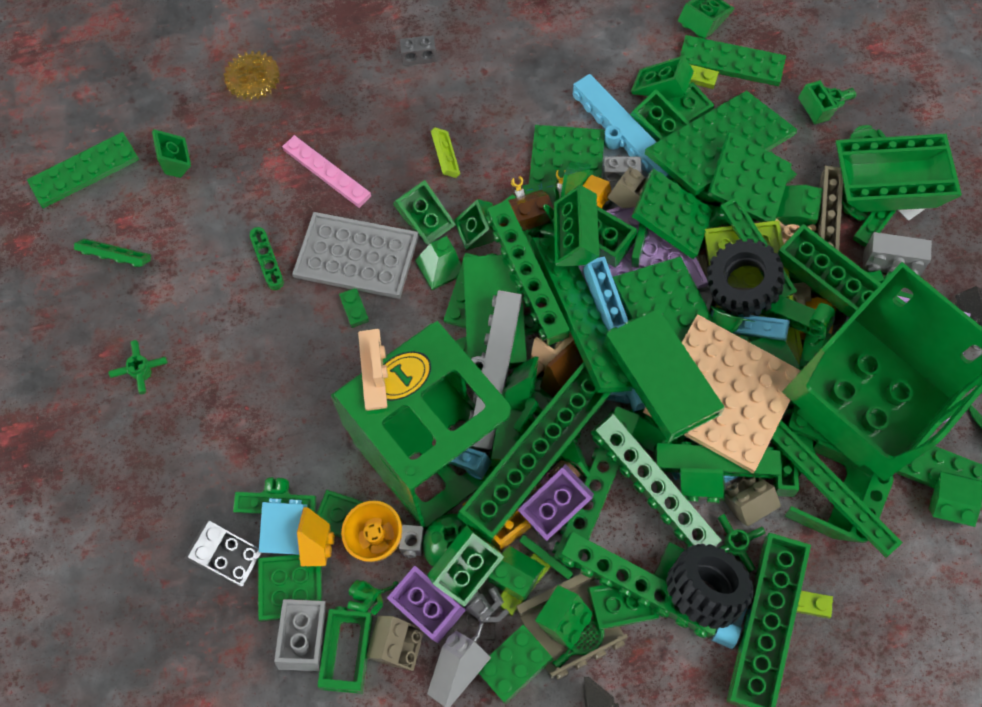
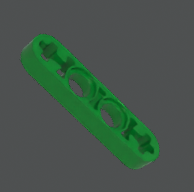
[249,227,284,290]

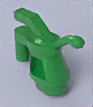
[347,580,399,615]

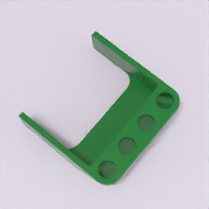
[785,440,894,543]

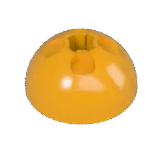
[341,501,402,562]

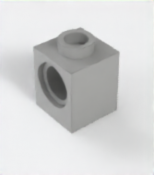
[399,525,424,558]

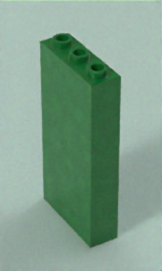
[463,253,527,370]
[604,308,725,442]

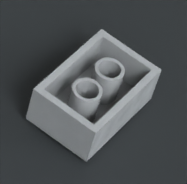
[863,232,932,276]

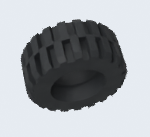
[707,239,785,317]
[667,544,753,629]

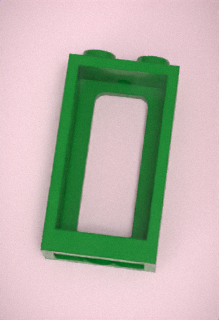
[317,606,373,694]

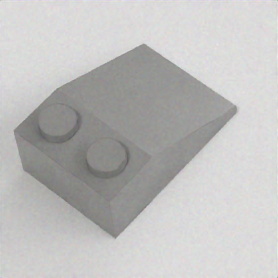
[274,599,326,671]
[427,631,491,707]

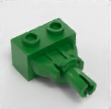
[798,80,856,124]

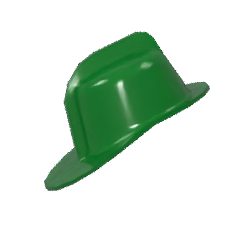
[711,306,755,333]

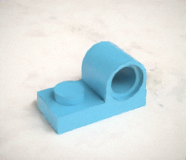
[450,448,491,480]
[712,608,747,649]

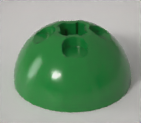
[422,514,469,567]

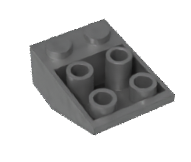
[184,521,261,587]

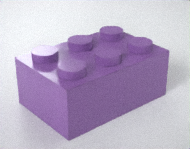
[518,464,594,541]
[387,566,466,643]

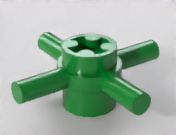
[109,340,168,395]
[718,514,766,573]

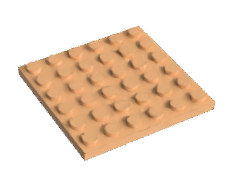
[643,314,801,473]

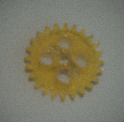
[223,51,280,100]

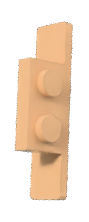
[358,329,388,411]

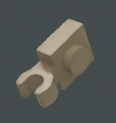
[793,282,812,305]

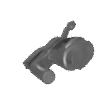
[465,587,509,642]

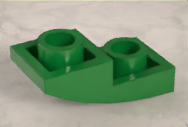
[653,542,685,582]

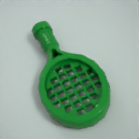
[552,619,604,668]

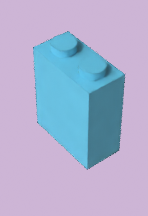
[259,498,307,555]

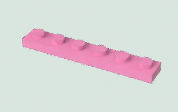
[282,135,371,208]

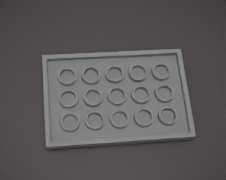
[292,212,419,299]

